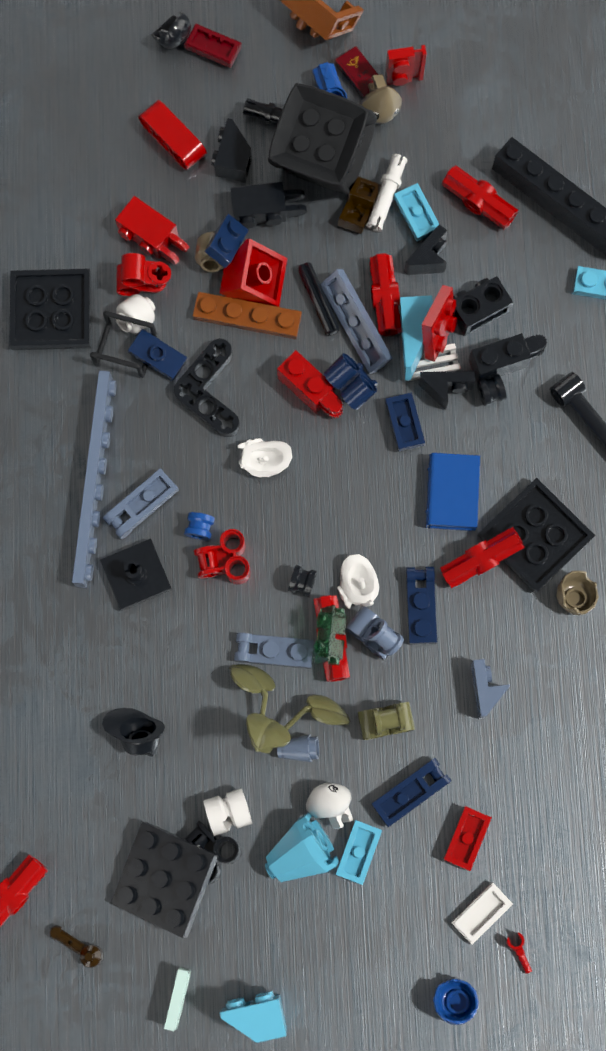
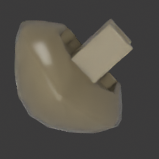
[359,74,402,124]

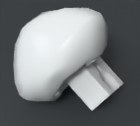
[306,783,353,829]

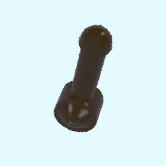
[49,925,104,968]

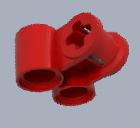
[116,253,171,296]
[194,529,250,585]

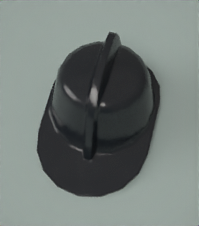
[102,708,165,757]

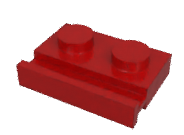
[385,45,427,86]

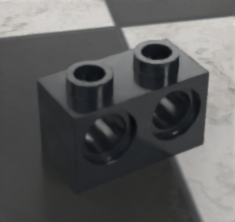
[453,276,513,336]

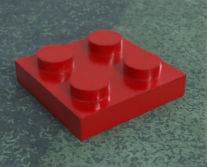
[421,285,457,362]

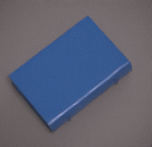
[425,453,480,531]

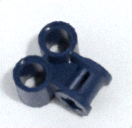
[324,353,378,410]

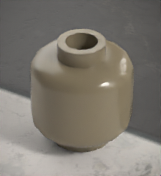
[195,231,224,272]

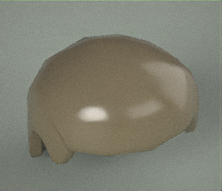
[556,571,599,616]

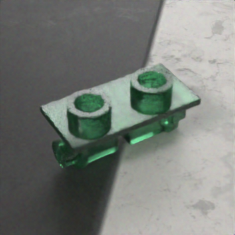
[314,605,347,666]

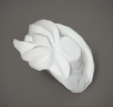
[237,438,292,478]
[337,554,379,609]

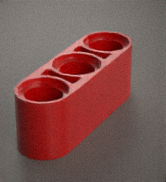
[138,100,207,170]

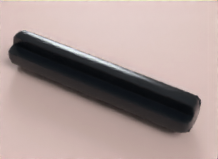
[298,262,339,336]

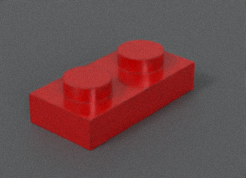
[443,806,492,871]

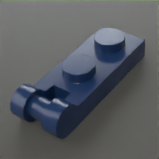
[406,566,437,645]
[371,758,452,827]

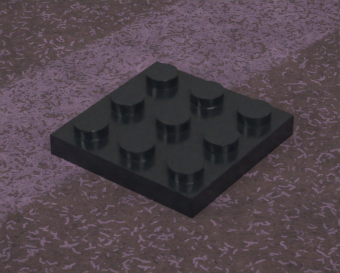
[9,268,91,349]
[478,478,595,593]
[111,822,219,938]

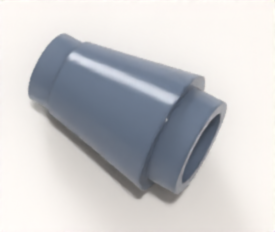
[277,734,320,762]

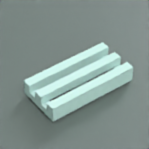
[164,967,191,1031]

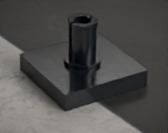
[100,539,172,611]

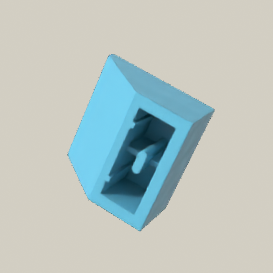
[220,991,287,1043]

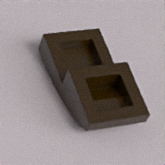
[337,176,381,234]

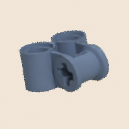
[345,606,404,660]

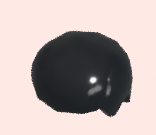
[151,12,191,49]

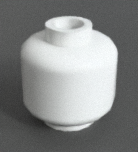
[115,294,155,334]

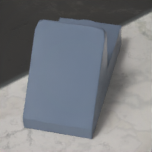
[471,659,510,719]

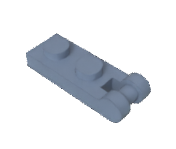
[103,468,179,539]
[234,633,314,669]

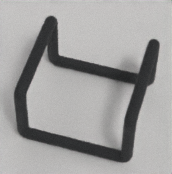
[90,311,157,378]

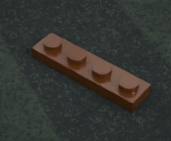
[193,292,302,340]

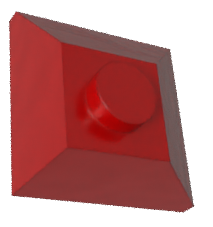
[220,238,287,307]

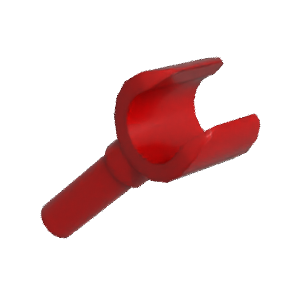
[506,932,532,974]

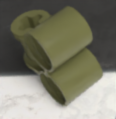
[357,702,415,740]

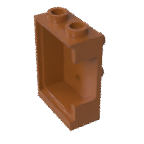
[280,0,364,40]

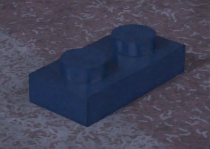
[204,213,249,268]
[385,392,425,452]

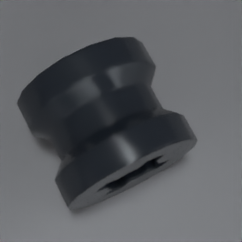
[477,374,506,406]
[288,565,317,597]

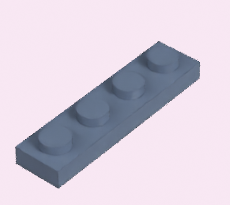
[321,269,393,374]

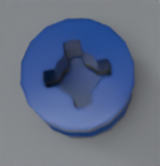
[184,512,215,541]

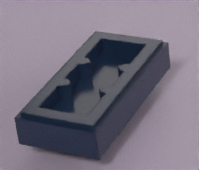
[128,329,187,381]

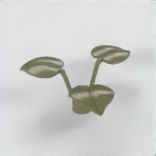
[229,664,351,753]

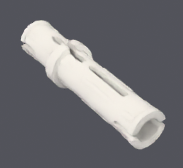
[366,154,408,232]

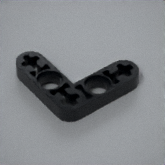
[174,338,240,437]

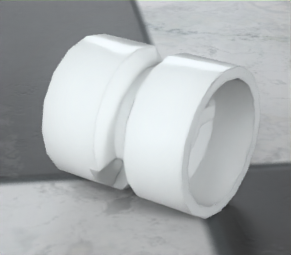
[203,788,253,836]

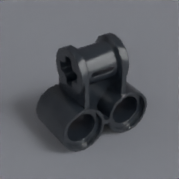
[181,820,242,884]

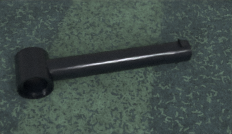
[549,372,606,449]

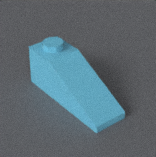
[400,295,433,380]

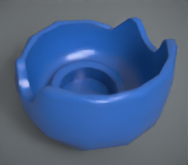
[433,979,479,1025]

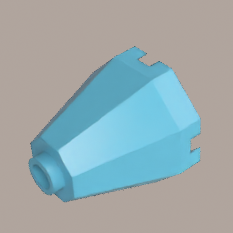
[265,812,339,882]

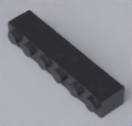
[492,137,606,256]

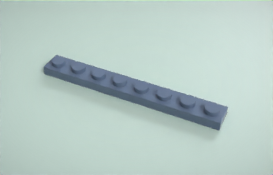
[72,370,117,588]

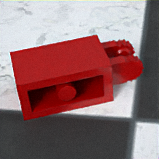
[115,196,189,265]
[277,350,343,419]

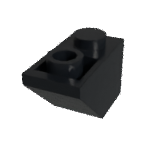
[211,118,252,183]

